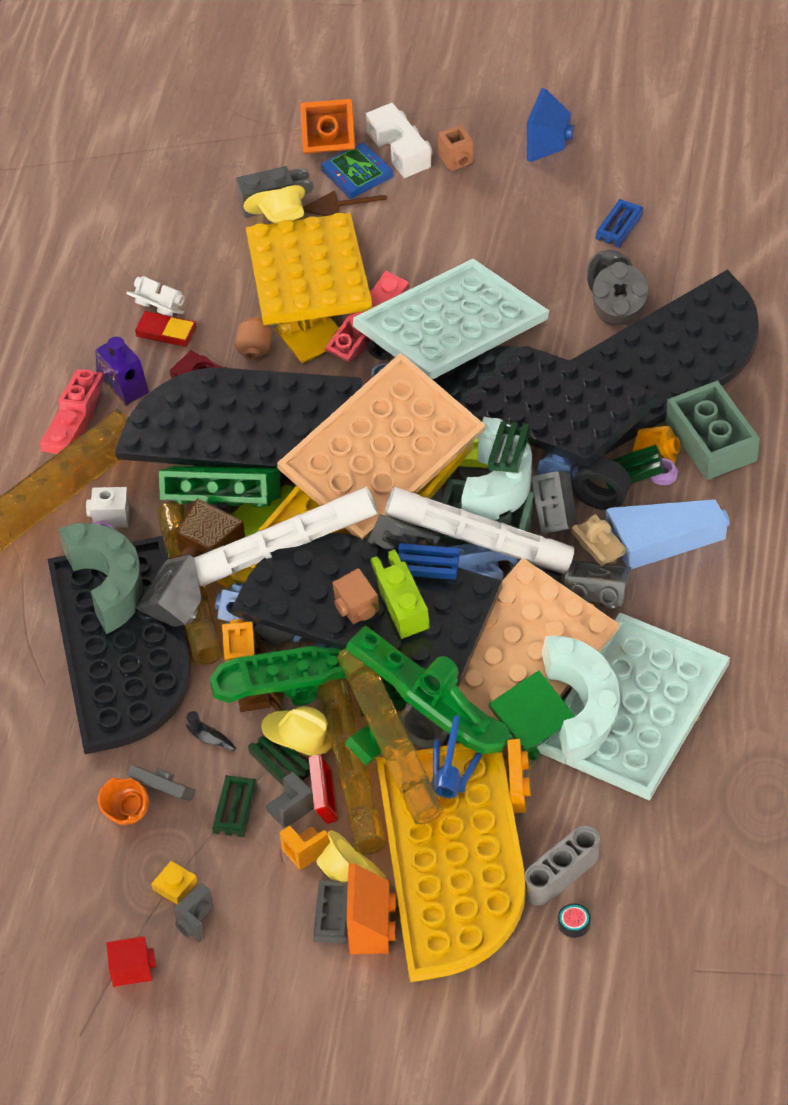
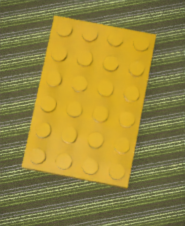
[246,213,372,326]

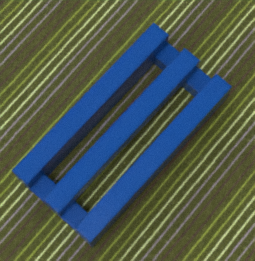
[596,199,643,248]
[398,543,460,580]

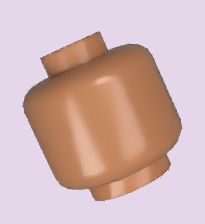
[235,317,272,360]

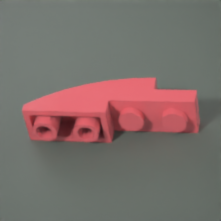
[325,271,410,363]
[40,369,104,456]

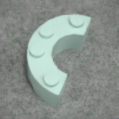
[462,417,532,520]
[541,636,620,764]

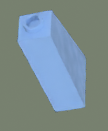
[606,500,730,570]

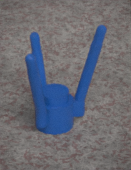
[430,715,482,798]

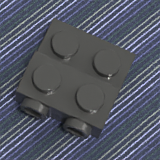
[564,560,632,608]

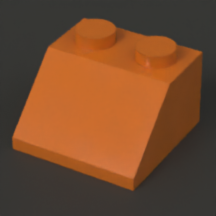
[300,99,356,154]
[347,863,396,954]

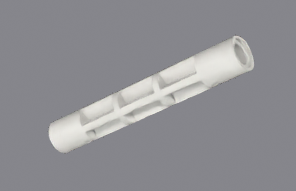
[384,486,574,575]
[194,487,378,587]

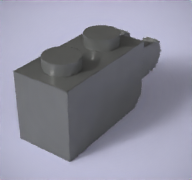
[236,166,314,218]

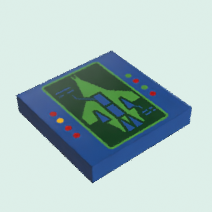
[321,142,393,199]

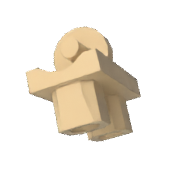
[571,514,626,567]

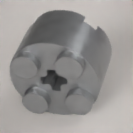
[593,262,648,326]

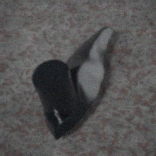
[186,711,236,752]

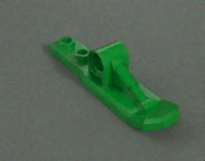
[345,625,512,754]
[210,646,376,706]

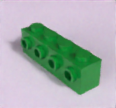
[159,465,281,507]

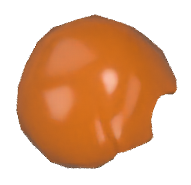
[97,777,150,825]

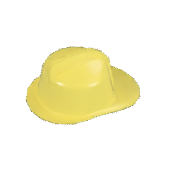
[243,185,305,223]
[261,706,333,756]
[316,830,388,883]

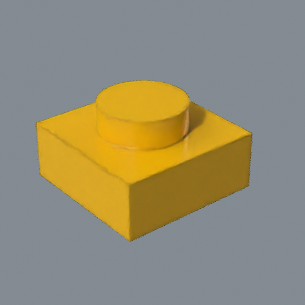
[151,861,197,905]

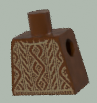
[176,498,245,558]

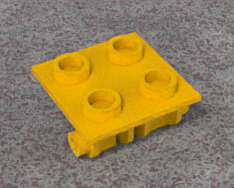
[274,316,339,364]

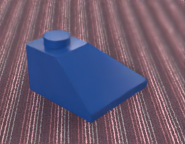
[527,88,575,162]

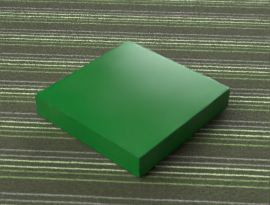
[489,670,576,753]

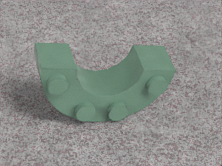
[58,523,143,634]

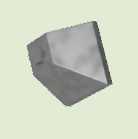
[135,555,201,627]

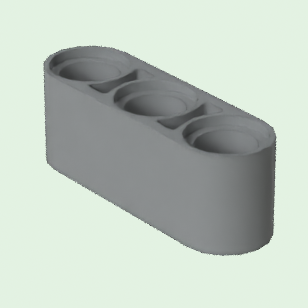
[525,826,600,905]

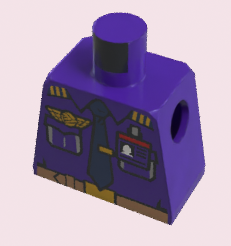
[95,336,149,406]

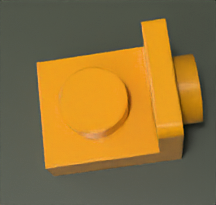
[632,426,681,464]
[222,619,255,662]

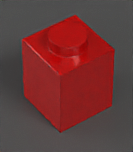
[106,936,157,987]

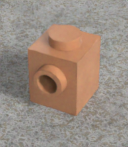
[438,124,473,172]
[332,568,379,625]

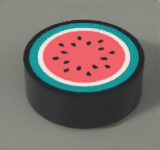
[558,903,591,938]

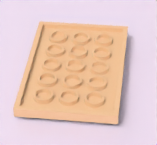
[277,353,485,540]
[459,558,619,758]

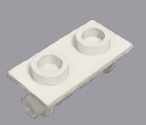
[126,276,185,316]

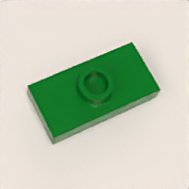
[345,714,404,765]

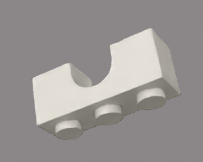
[365,102,433,178]

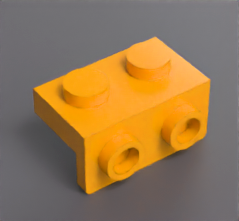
[504,739,531,813]

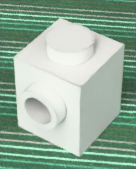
[86,487,130,528]

